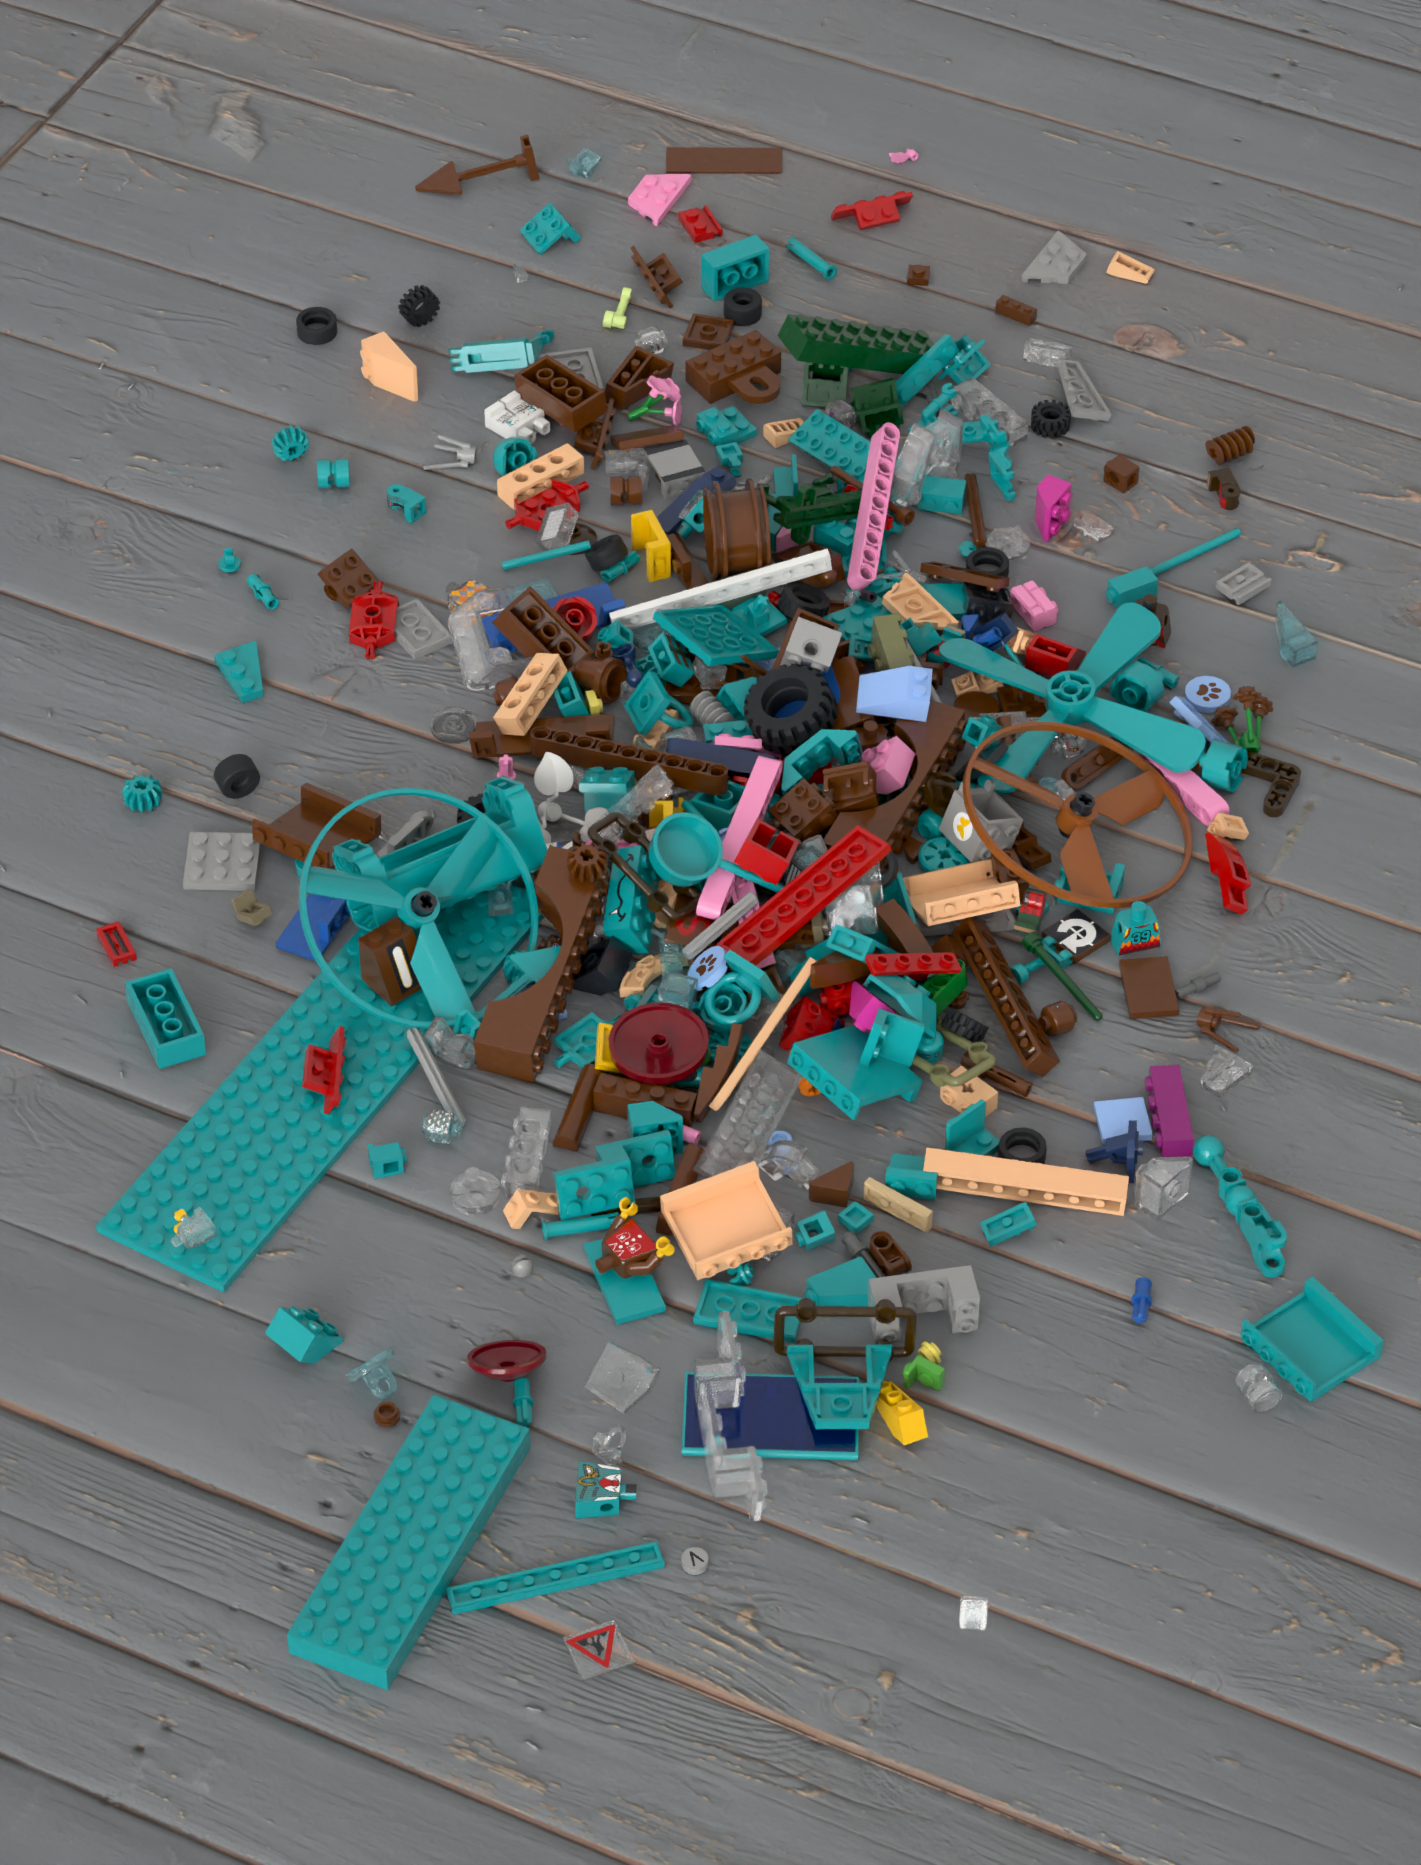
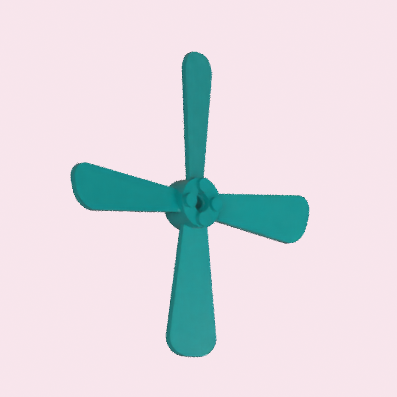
[939,602,1205,794]

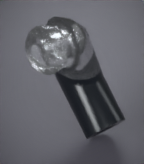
[844,589,877,606]

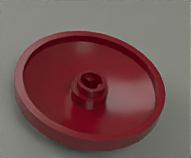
[609,1002,709,1084]

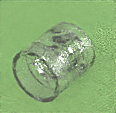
[1235,1363,1283,1413]

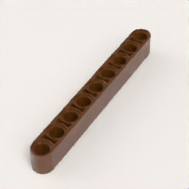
[530,726,728,795]

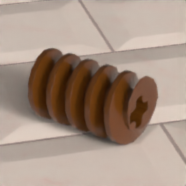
[1205,426,1255,465]

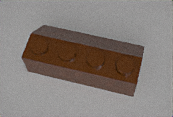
[492,586,594,674]
[593,1072,698,1128]

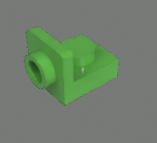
[902,1355,945,1392]

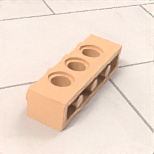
[497,443,584,510]
[493,653,568,736]

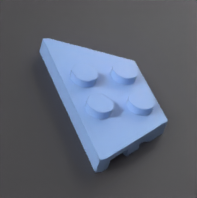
[1169,696,1229,743]

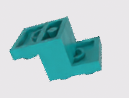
[579,767,638,814]

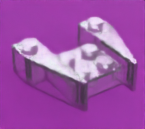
[889,409,964,507]

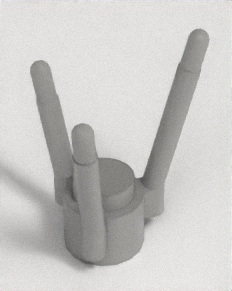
[423,435,477,470]

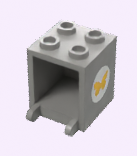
[939,779,1023,863]

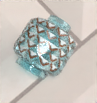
[422,1110,461,1144]

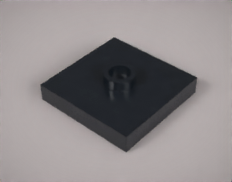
[954,742,1008,781]

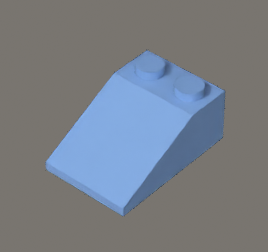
[856,666,932,722]

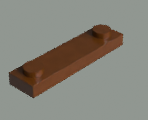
[920,561,1010,592]

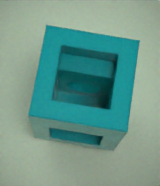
[367,1142,407,1179]
[794,1210,835,1251]

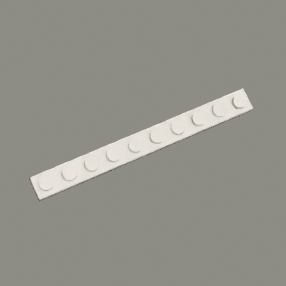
[609,549,832,630]

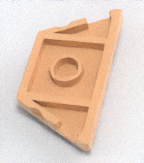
[882,573,959,630]

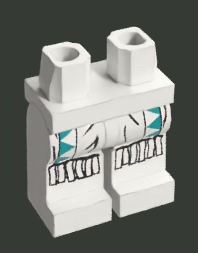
[484,390,550,444]

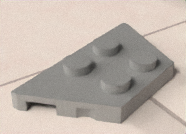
[1021,231,1087,284]

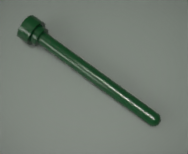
[1021,931,1103,1021]

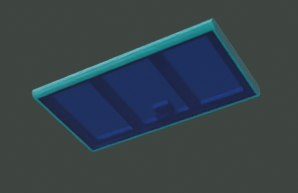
[681,1372,859,1461]

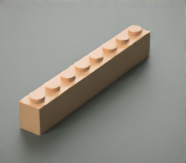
[923,1147,1129,1216]

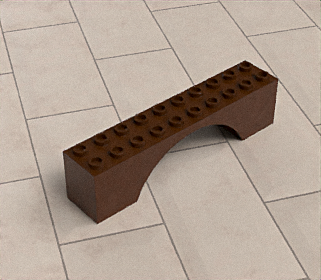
[823,700,967,881]
[474,845,610,1082]

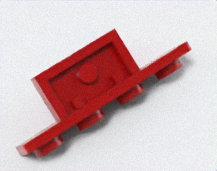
[831,191,913,230]
[865,952,961,981]
[302,1026,347,1114]

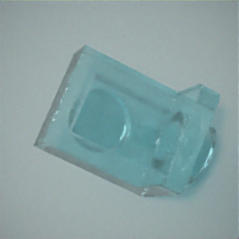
[566,147,602,179]

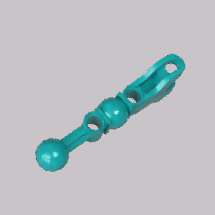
[1192,1135,1287,1278]

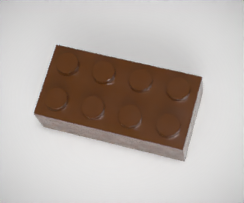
[514,355,607,433]

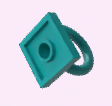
[624,670,693,736]
[704,949,780,1026]

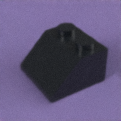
[573,936,633,996]

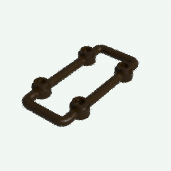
[587,812,701,921]
[773,1298,917,1362]

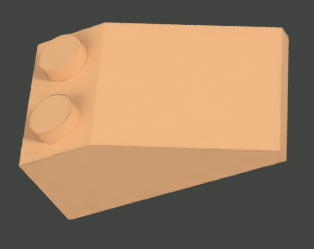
[360,331,418,402]

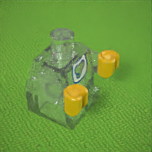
[170,1207,215,1249]

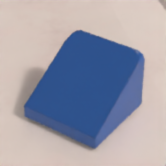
[961,614,979,640]

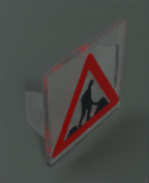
[563,1620,635,1681]

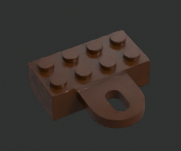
[685,330,781,404]

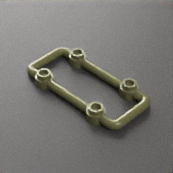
[912,1017,996,1087]

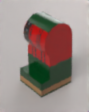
[1013,888,1047,935]

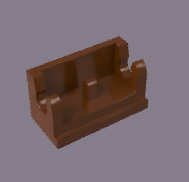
[823,761,877,803]

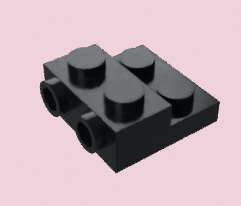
[962,582,1014,620]

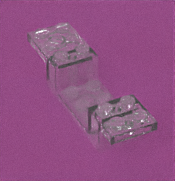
[693,1311,767,1521]

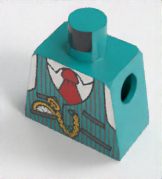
[675,489,704,540]
[575,1461,637,1519]

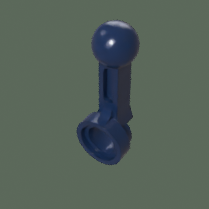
[613,644,644,688]

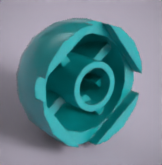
[492,437,537,477]
[698,983,748,1033]

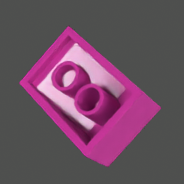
[849,981,901,1033]

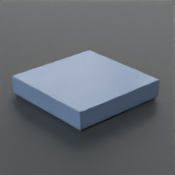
[1093,1097,1153,1145]

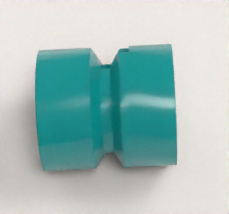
[317,459,350,488]

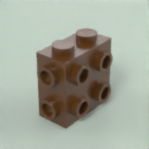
[768,778,838,843]

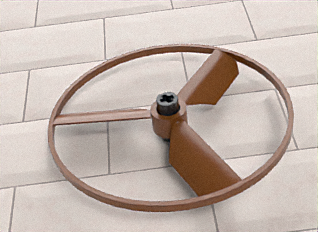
[962,722,1192,908]

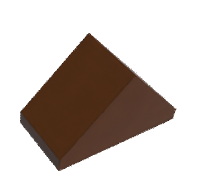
[809,1161,854,1208]

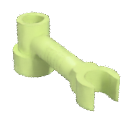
[603,287,632,329]

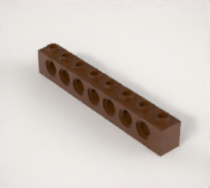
[952,917,1060,1077]

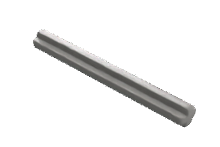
[407,1028,466,1129]

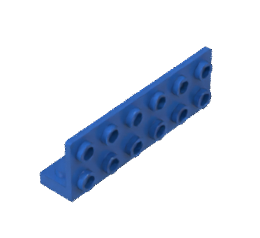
[480,583,626,657]

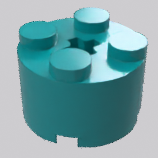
[1110,661,1164,712]
[1199,739,1248,792]

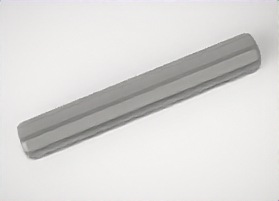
[681,892,759,960]

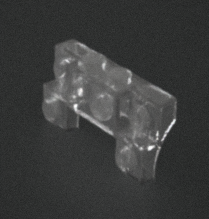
[592,763,674,845]

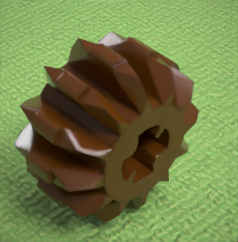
[567,841,608,883]

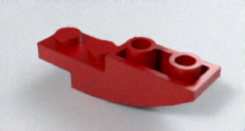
[1205,832,1251,915]

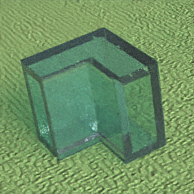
[658,971,698,1011]

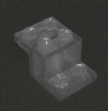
[826,862,884,937]

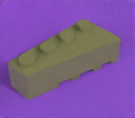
[868,613,918,672]

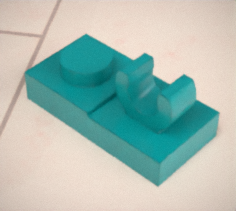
[979,1202,1037,1247]

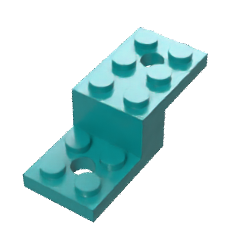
[553,1130,675,1221]

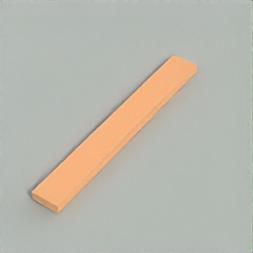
[709,957,817,1111]

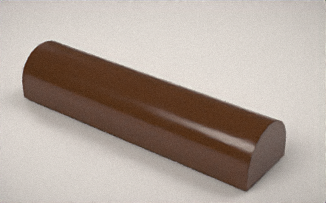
[553,1064,605,1151]
[656,1143,706,1235]

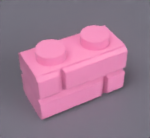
[1010,580,1058,632]

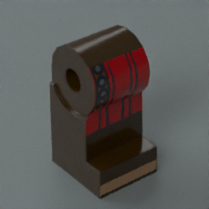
[1207,468,1241,510]

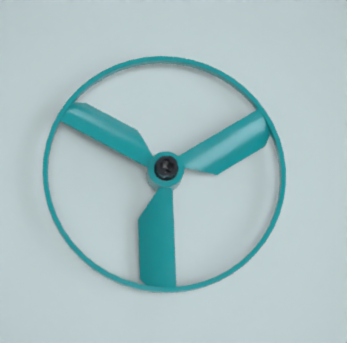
[299,788,538,1029]

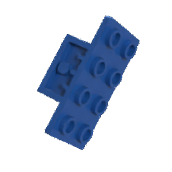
[275,894,350,961]

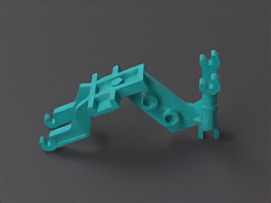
[908,383,1016,501]

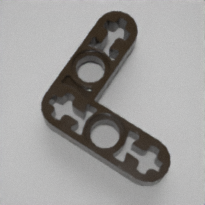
[1241,751,1301,817]

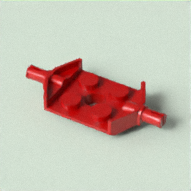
[505,479,589,531]
[349,580,399,660]

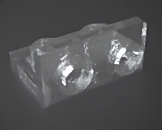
[1023,338,1072,368]

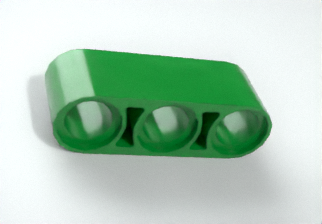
[922,959,968,1017]

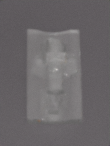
[604,448,646,475]

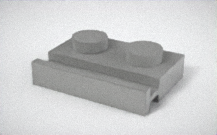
[1216,562,1272,605]

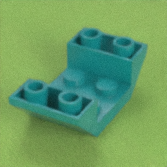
[781,729,863,796]

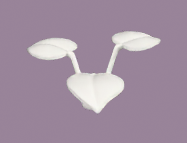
[534,752,619,844]

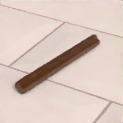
[964,473,987,548]

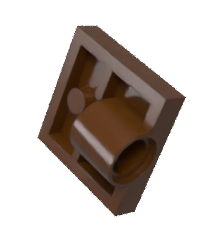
[317,548,378,609]
[997,685,1047,725]

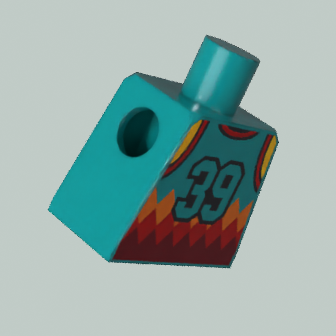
[1110,901,1162,956]

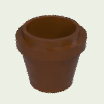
[573,657,627,704]

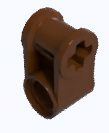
[869,1231,912,1277]

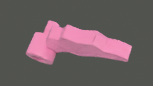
[889,149,919,164]

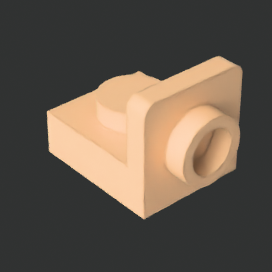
[1207,813,1249,840]

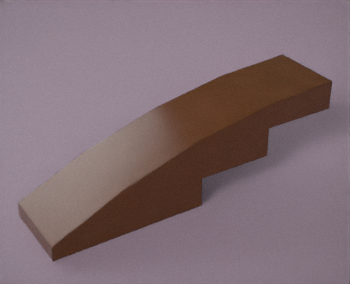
[1012,822,1052,871]
[694,1023,744,1123]

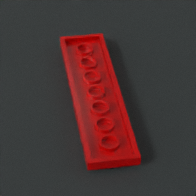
[716,825,892,966]

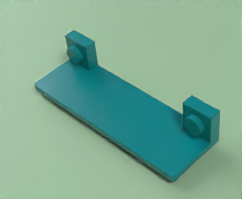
[788,409,913,484]

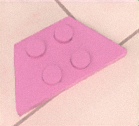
[628,174,691,226]

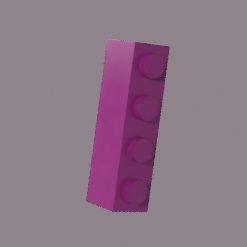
[1145,1065,1194,1158]

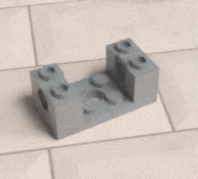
[780,617,842,673]
[867,1265,980,1343]

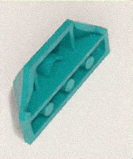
[862,974,936,1038]

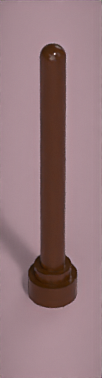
[830,466,915,526]

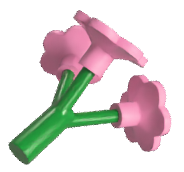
[627,376,682,426]

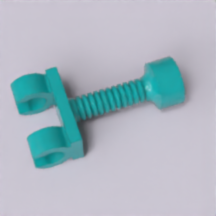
[1010,936,1074,985]

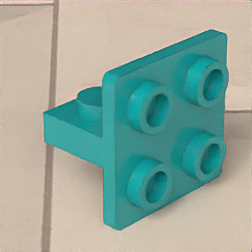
[938,339,991,390]

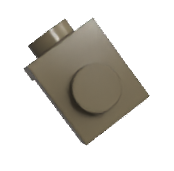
[231,889,273,926]
[801,910,829,949]

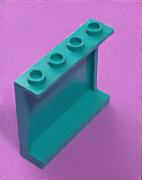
[787,1025,923,1120]
[1241,1276,1384,1402]

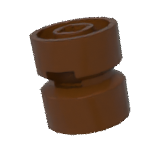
[610,476,642,505]

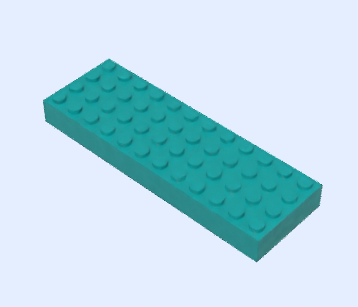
[287,1394,530,1690]

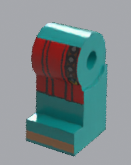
[928,624,966,669]

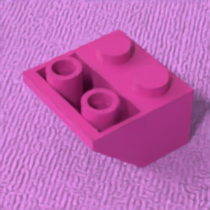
[1035,474,1073,542]

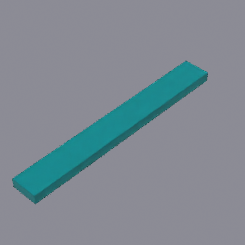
[446,1541,664,1615]

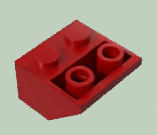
[1025,634,1086,677]

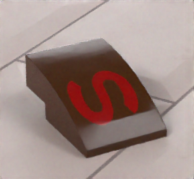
[664,894,716,955]

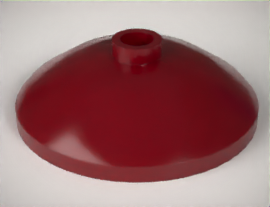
[467,1340,546,1382]

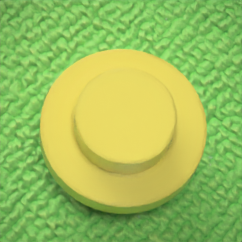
[918,1341,942,1364]

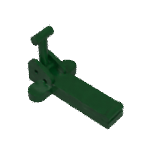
[762,483,862,545]

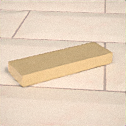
[864,1177,933,1233]

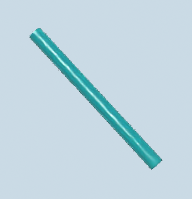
[1150,528,1241,576]

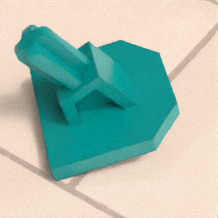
[732,594,787,637]

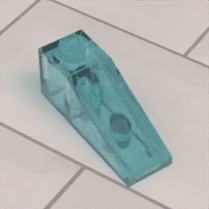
[1275,601,1318,667]

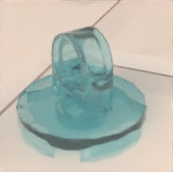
[346,1348,397,1399]

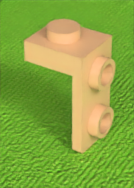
[1003,627,1036,655]
[503,1189,559,1229]

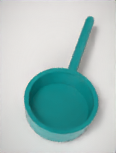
[649,812,785,893]

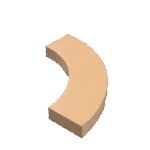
[619,946,695,997]

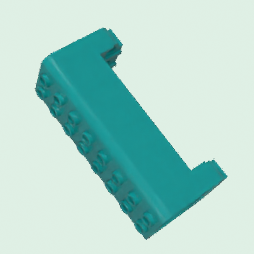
[332,776,547,932]

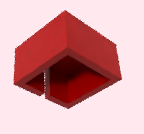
[734,818,800,885]

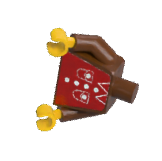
[595,1197,674,1279]

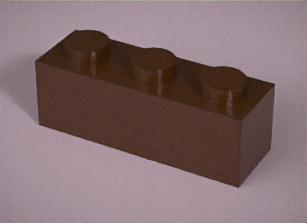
[995,295,1037,326]

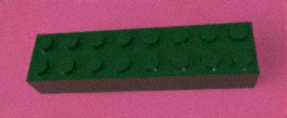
[777,314,935,378]

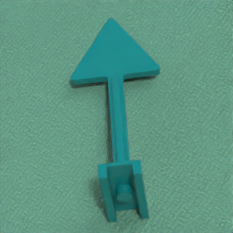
[452,946,561,1052]

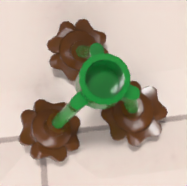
[1211,686,1273,753]

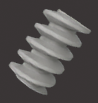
[690,691,737,726]

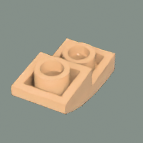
[951,671,1004,697]

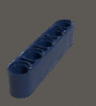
[666,738,779,778]

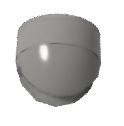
[512,1255,533,1278]

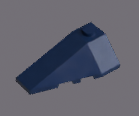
[656,466,737,535]

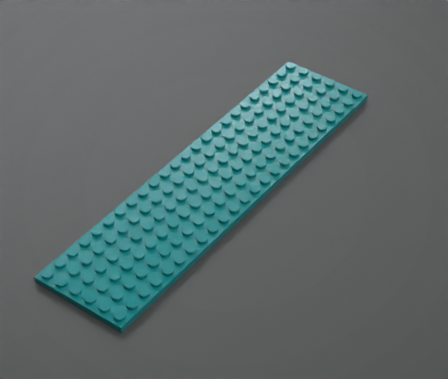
[96,882,544,1293]

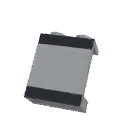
[645,439,706,499]

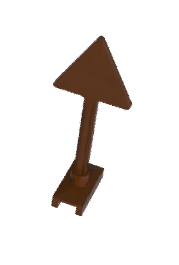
[415,135,539,195]

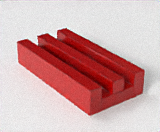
[96,921,137,967]

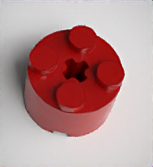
[553,596,597,644]

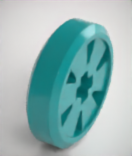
[918,836,971,873]

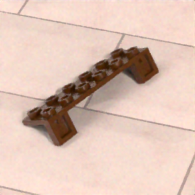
[469,714,615,758]

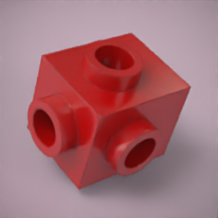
[819,981,853,1016]

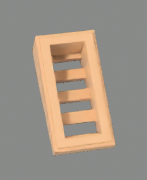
[1106,251,1155,284]
[763,418,804,448]

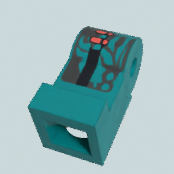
[386,484,427,524]

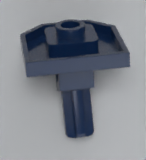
[1085,1120,1144,1183]

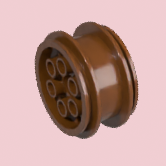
[703,478,771,581]

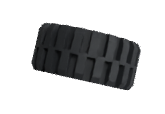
[743,664,838,755]

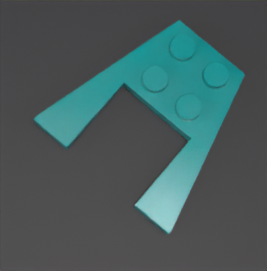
[787,1344,892,1429]

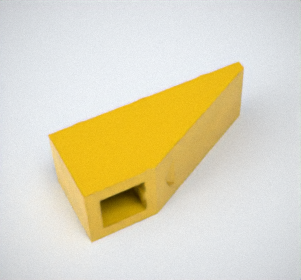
[876,1381,928,1445]

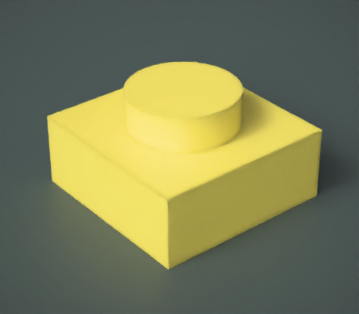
[585,690,603,715]

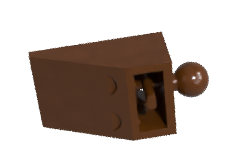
[771,541,845,589]

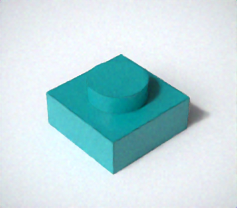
[838,1201,874,1234]

